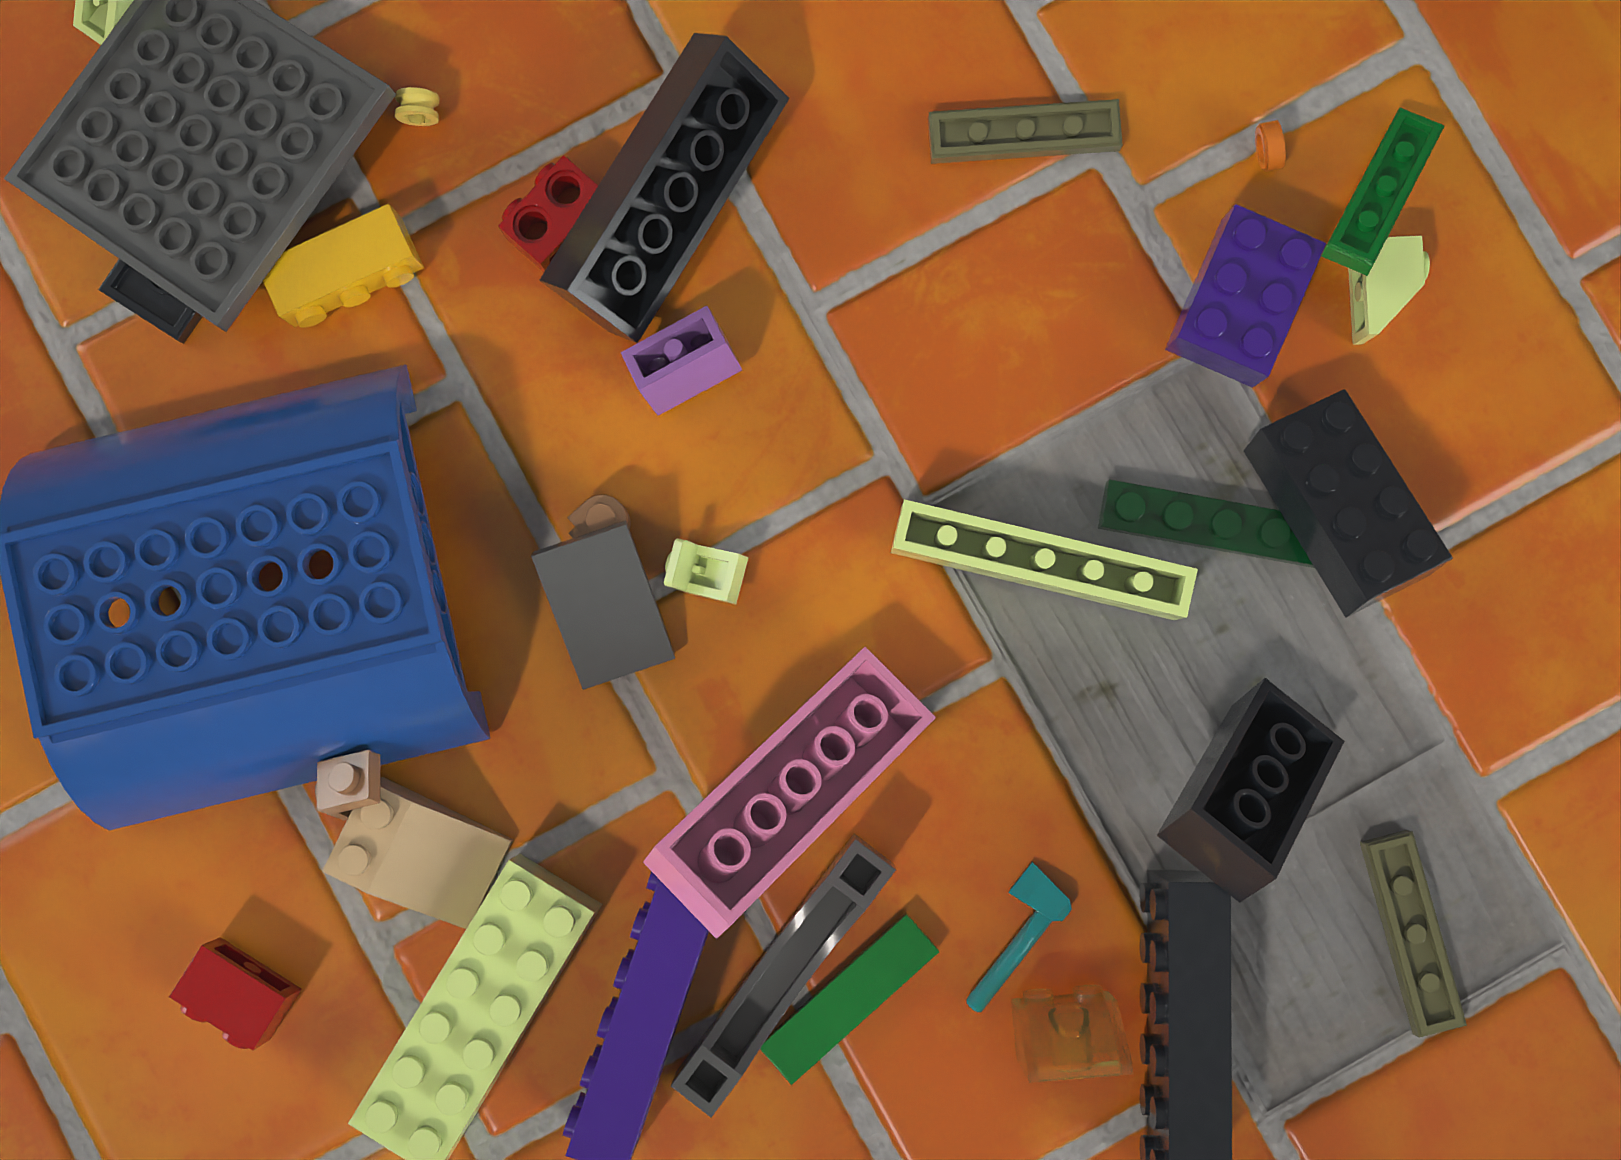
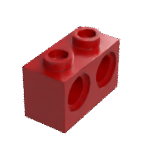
[498,155,598,272]

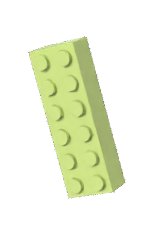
[348,854,603,1160]

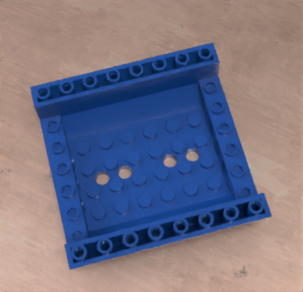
[0,364,491,830]

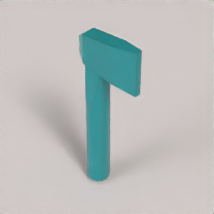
[966,862,1072,1012]

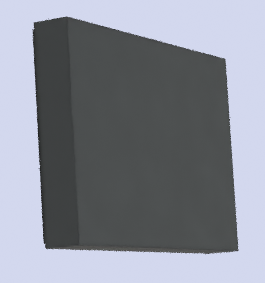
[531,521,675,690]

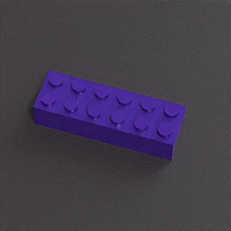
[562,871,709,1160]

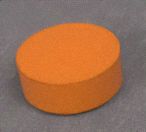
[1255,120,1286,172]

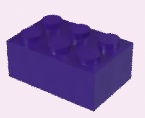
[1165,204,1326,388]

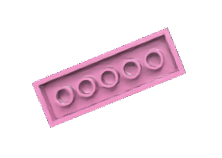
[643,647,936,939]

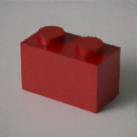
[169,937,302,1051]

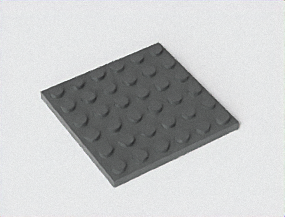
[4,0,396,332]

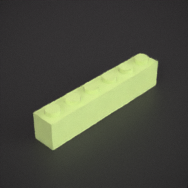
[890,499,1198,620]

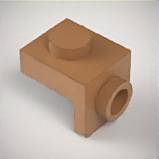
[315,750,380,820]

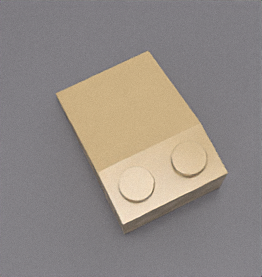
[322,777,513,929]

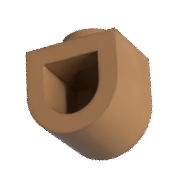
[567,495,631,538]

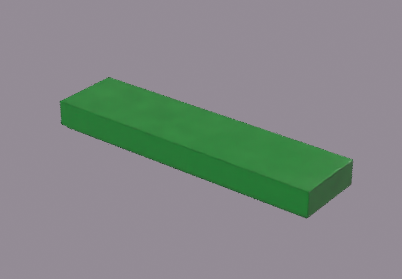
[1321,107,1445,276]
[760,912,939,1085]

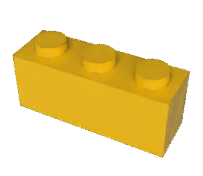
[263,204,424,328]

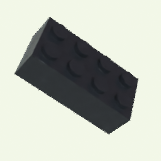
[1243,389,1453,618]
[1157,678,1345,903]

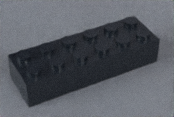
[539,33,790,343]
[1139,870,1232,1160]

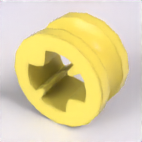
[395,87,440,126]

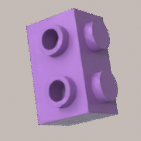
[621,306,742,416]

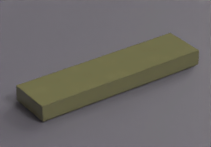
[928,99,1123,164]
[1360,830,1467,1038]

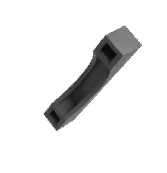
[671,834,896,1117]

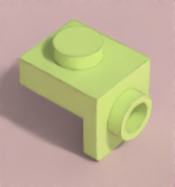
[664,538,749,604]

